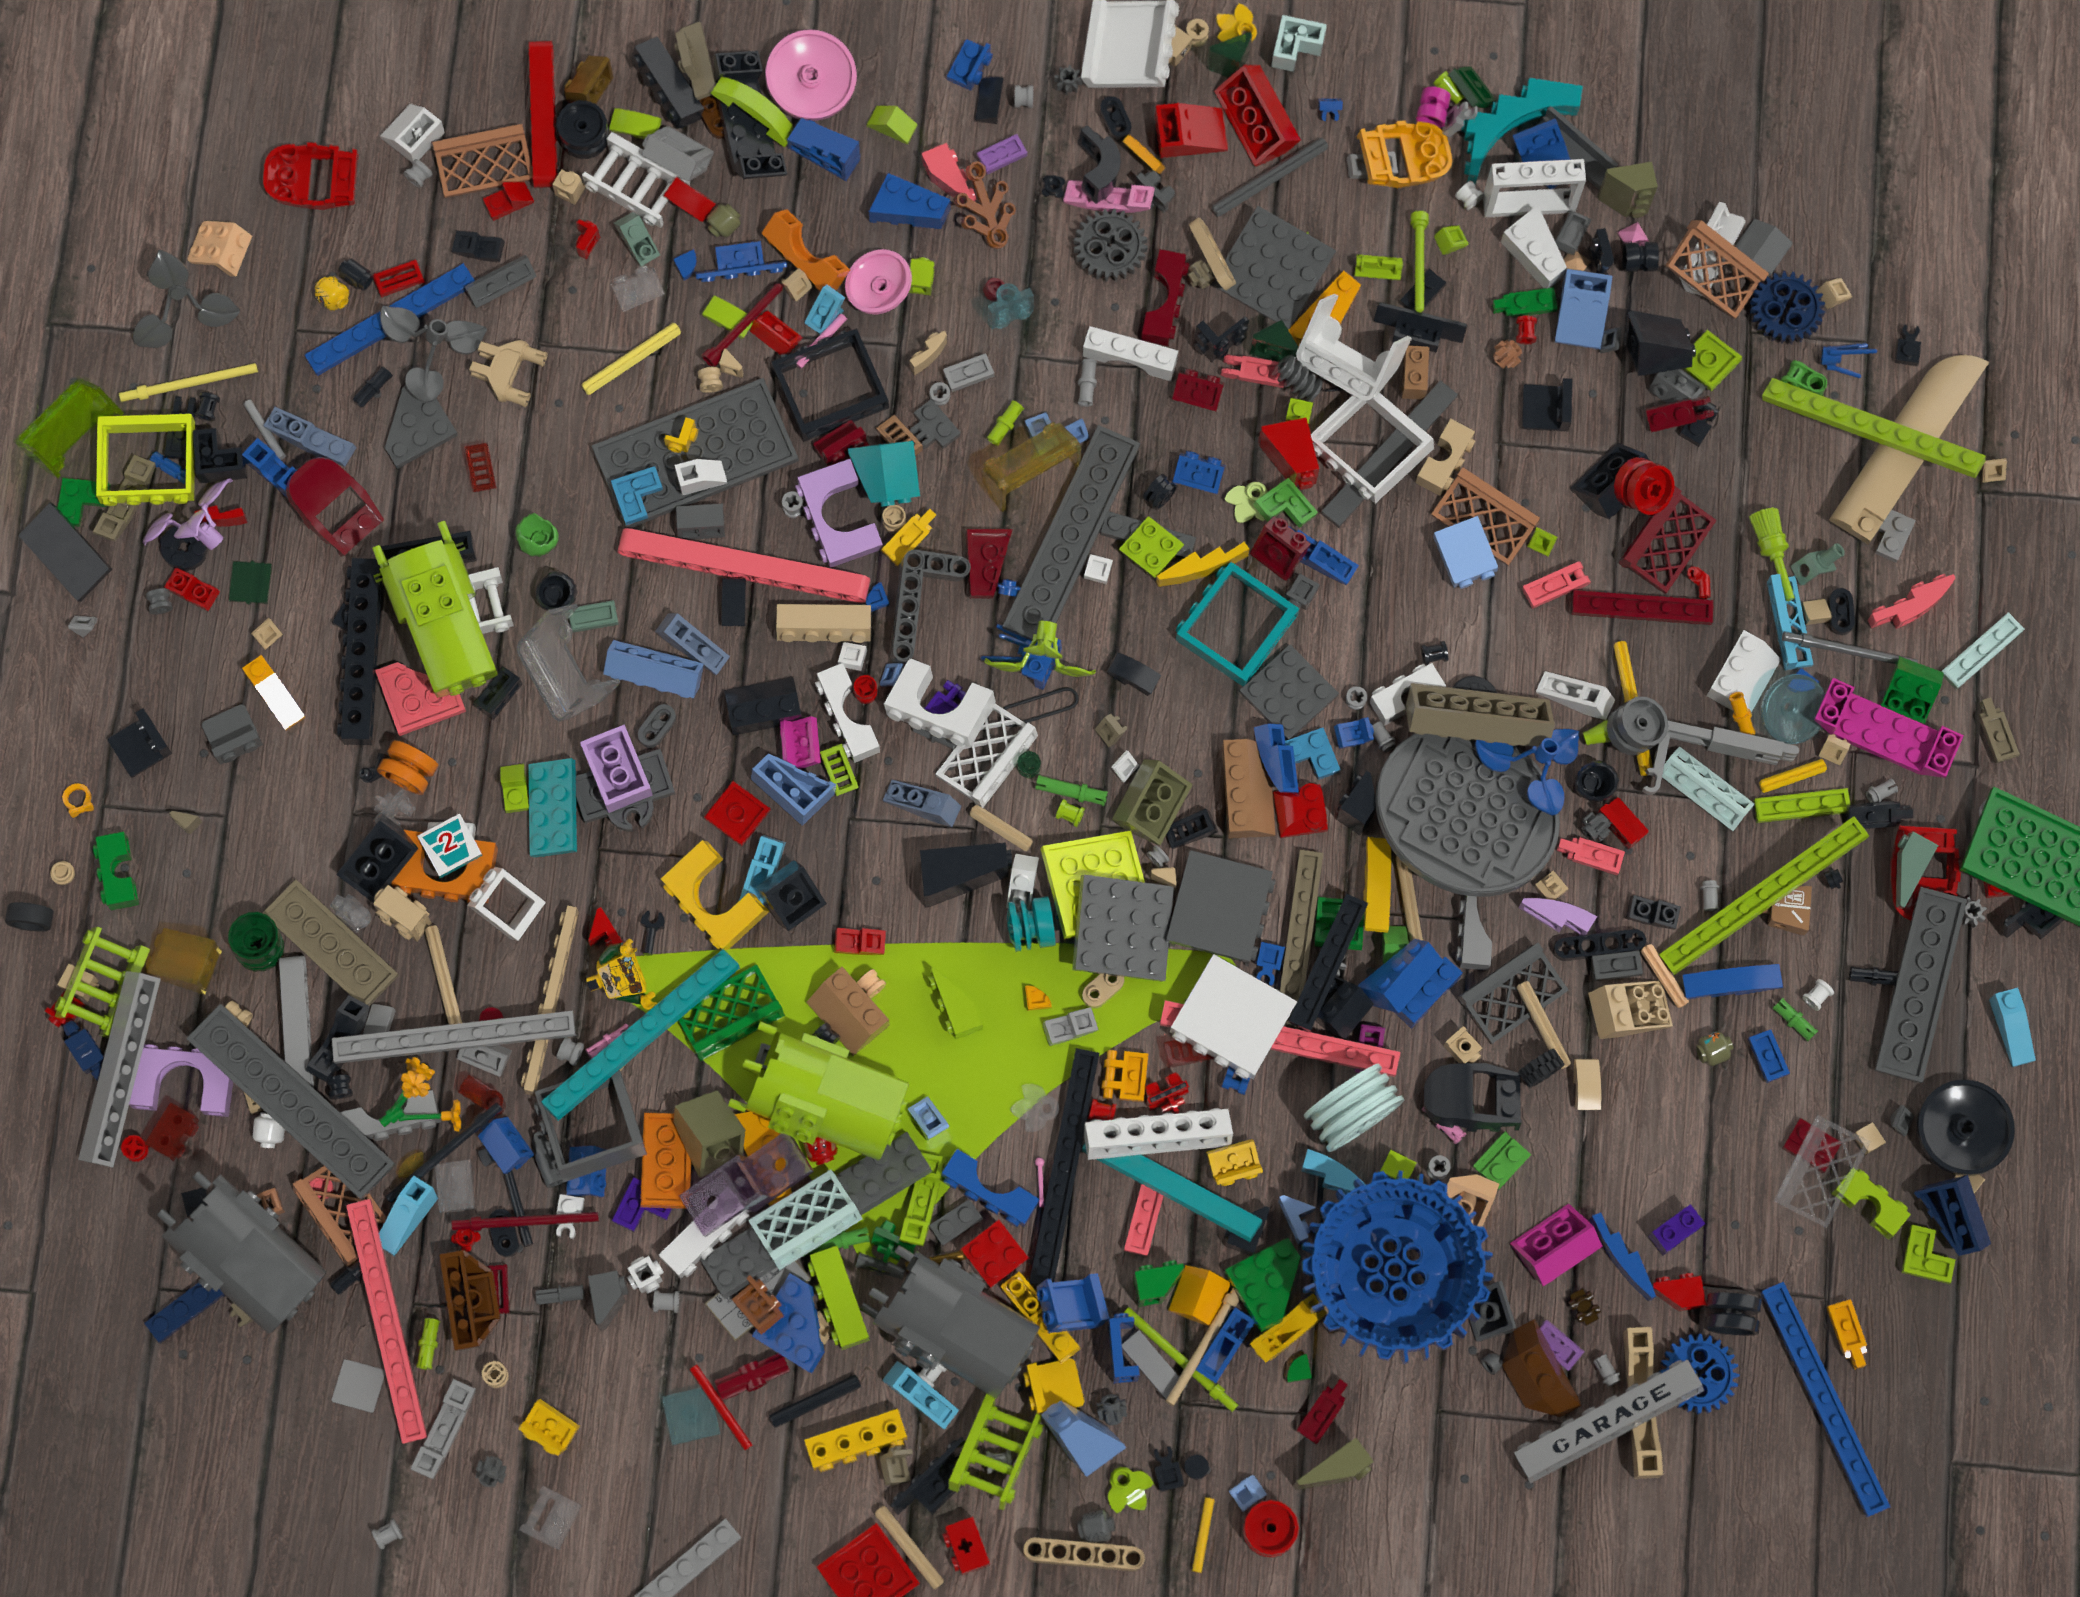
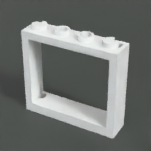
[1483,159,1586,217]
[1311,393,1434,504]

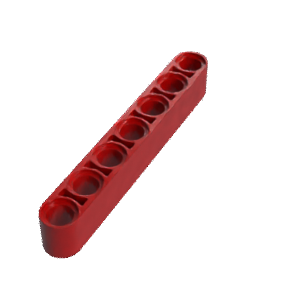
[529,41,557,188]

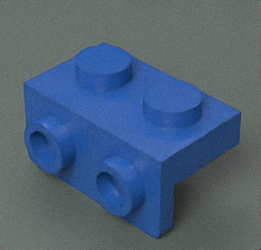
[566,1146,606,1197]

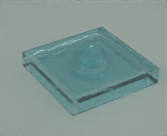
[662,1388,721,1446]

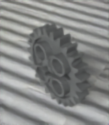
[1074,209,1148,282]

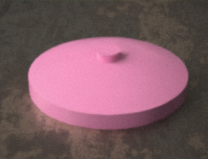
[766,30,857,121]

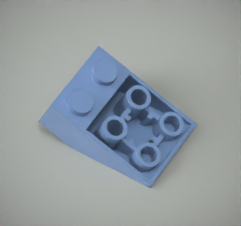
[1555,269,1613,349]

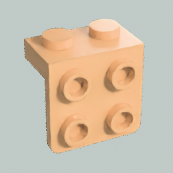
[188,221,252,277]

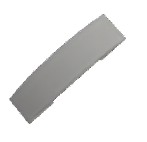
[411,1379,476,1479]

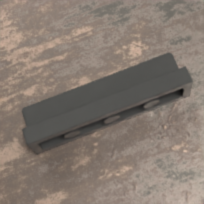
[1536,106,1618,190]

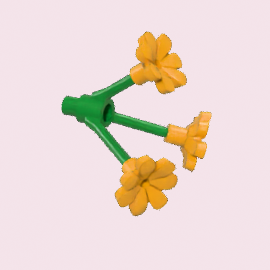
[379,1057,461,1131]

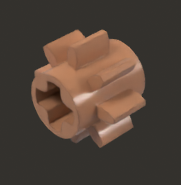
[1493,340,1522,368]

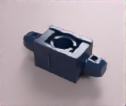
[63,1021,104,1081]

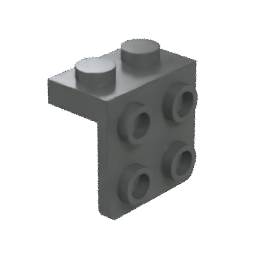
[202,704,263,765]

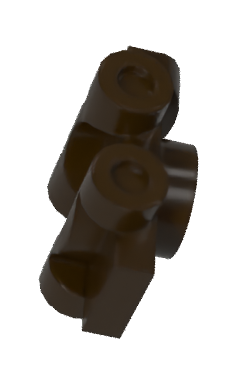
[1568,1289,1601,1326]

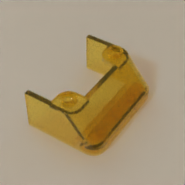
[982,422,1081,512]

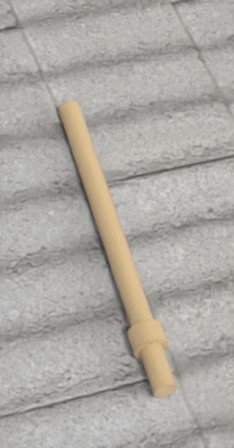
[1165,1288,1239,1406]

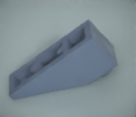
[655,613,730,675]

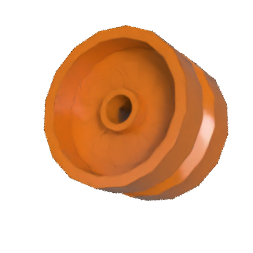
[377,740,439,795]

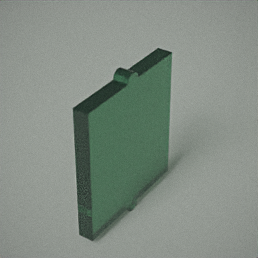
[229,560,272,605]

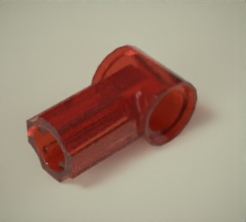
[458,1075,506,1116]

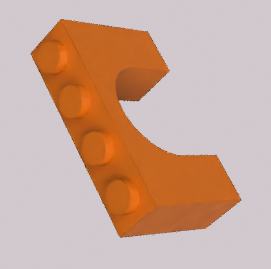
[391,830,498,903]

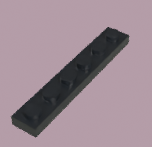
[1288,893,1368,1032]

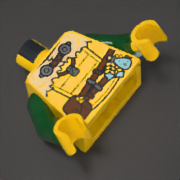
[586,939,657,1010]

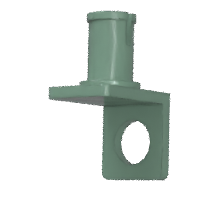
[1791,543,1845,585]

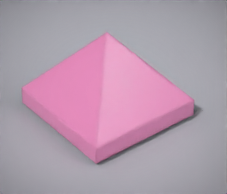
[1618,222,1649,245]

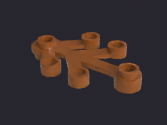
[954,162,1016,249]

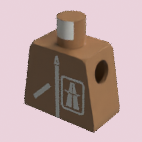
[1763,886,1812,936]

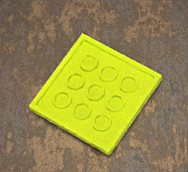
[1041,831,1145,939]

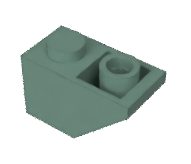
[614,212,660,266]

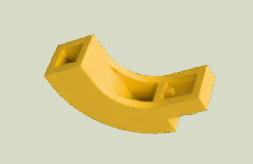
[1250,1293,1327,1363]

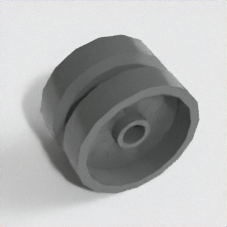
[1607,697,1669,755]

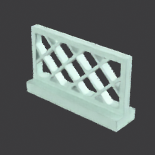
[748,1170,862,1271]

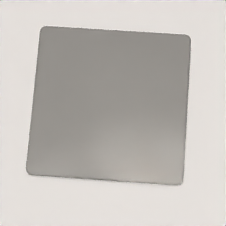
[332,1359,386,1413]

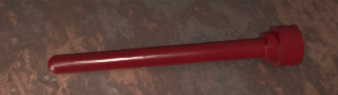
[701,283,783,367]

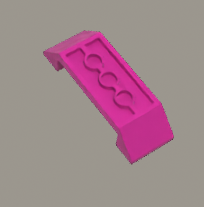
[1814,678,1964,778]

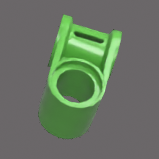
[1780,360,1827,396]

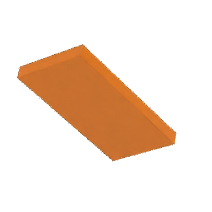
[641,1113,691,1209]

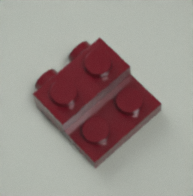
[1250,516,1311,581]

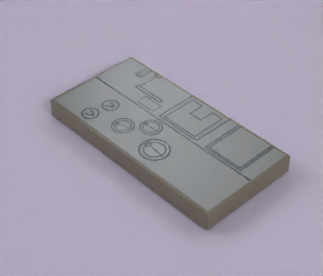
[705,1261,811,1342]

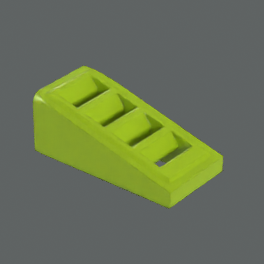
[820,744,859,796]

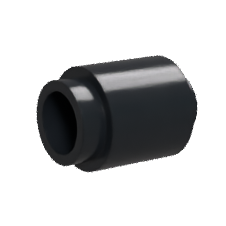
[338,258,374,291]

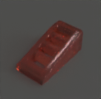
[465,443,497,493]
[1164,1040,1215,1068]

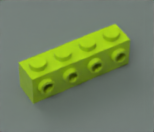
[807,1246,870,1350]

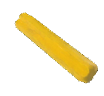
[1759,759,1827,793]

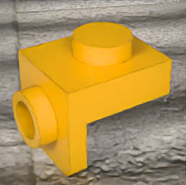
[664,417,698,453]

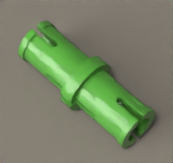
[1773,998,1818,1042]

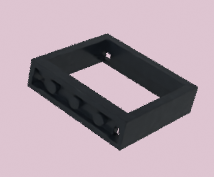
[772,328,889,442]

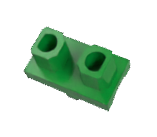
[871,1220,916,1263]

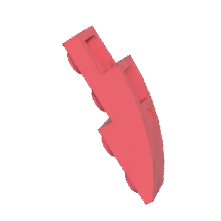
[1868,574,1955,629]

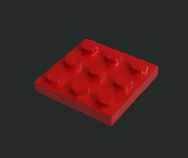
[817,1523,920,1597]

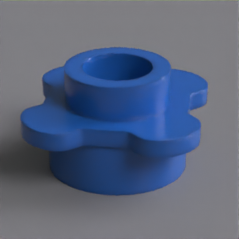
[997,579,1021,596]

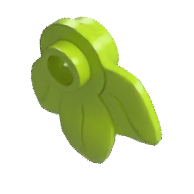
[1108,1467,1154,1513]

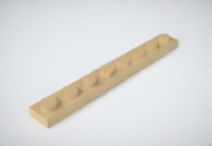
[521,905,579,1096]

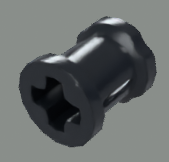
[194,392,220,421]
[1421,641,1449,666]

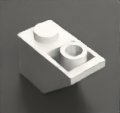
[675,459,728,495]
[1006,854,1039,911]

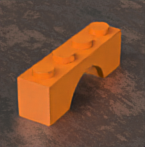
[761,209,850,292]

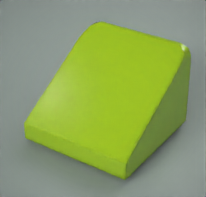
[1434,225,1469,255]

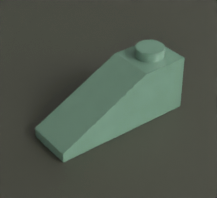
[1896,831,1938,909]

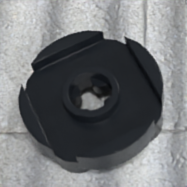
[160,524,208,571]

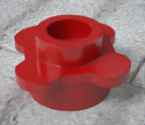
[451,1229,481,1253]

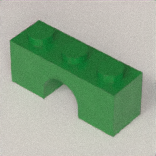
[93,831,139,911]

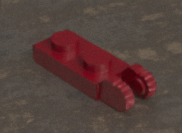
[1646,396,1714,433]

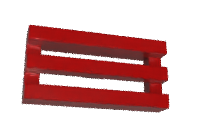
[373,260,424,297]

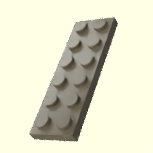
[263,879,399,1006]

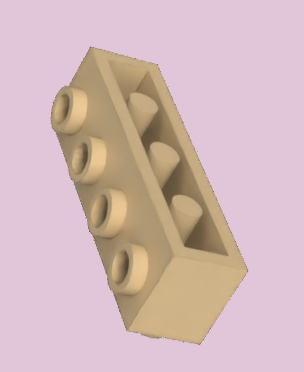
[776,604,871,643]

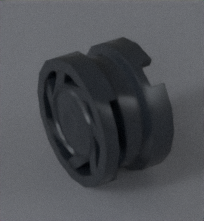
[1142,474,1178,510]

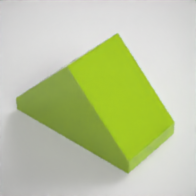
[867,106,917,145]

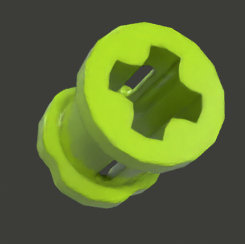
[1055,799,1085,828]

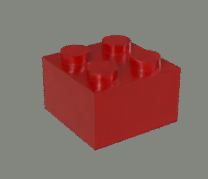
[959,1220,1029,1290]

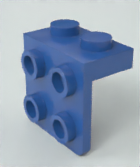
[1513,118,1570,162]

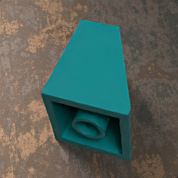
[848,441,920,506]

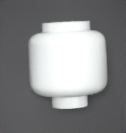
[253,1112,285,1148]

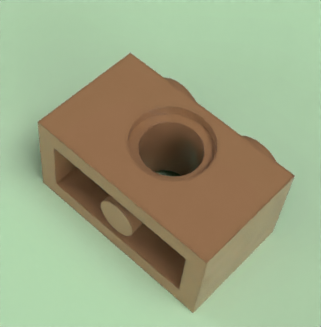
[1402,346,1429,400]

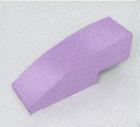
[1519,898,1597,936]

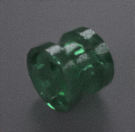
[1017,751,1041,779]

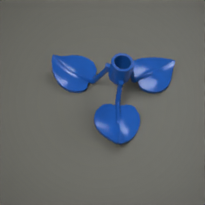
[1475,729,1580,815]

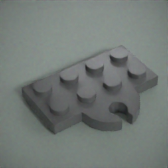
[576,749,675,832]

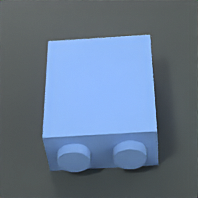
[1433,516,1498,589]

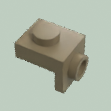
[880,1446,913,1486]

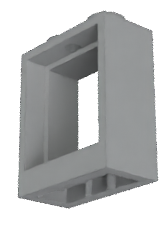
[642,126,714,181]

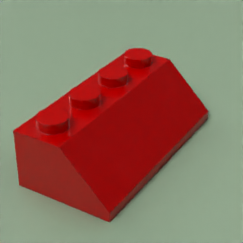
[1214,65,1301,166]

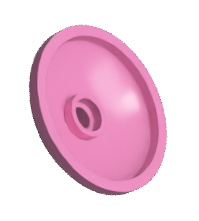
[845,250,912,314]

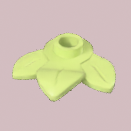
[1225,482,1267,523]

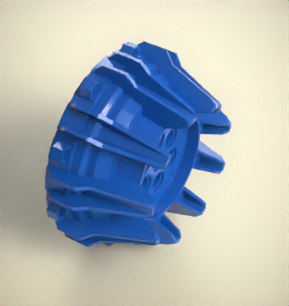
[1302,1170,1493,1365]

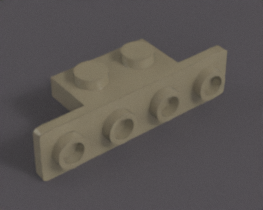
[674,22,716,100]

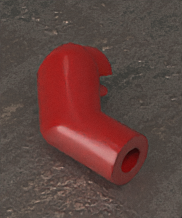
[1687,566,1711,599]

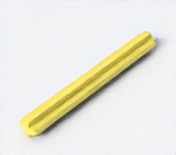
[582,323,681,395]

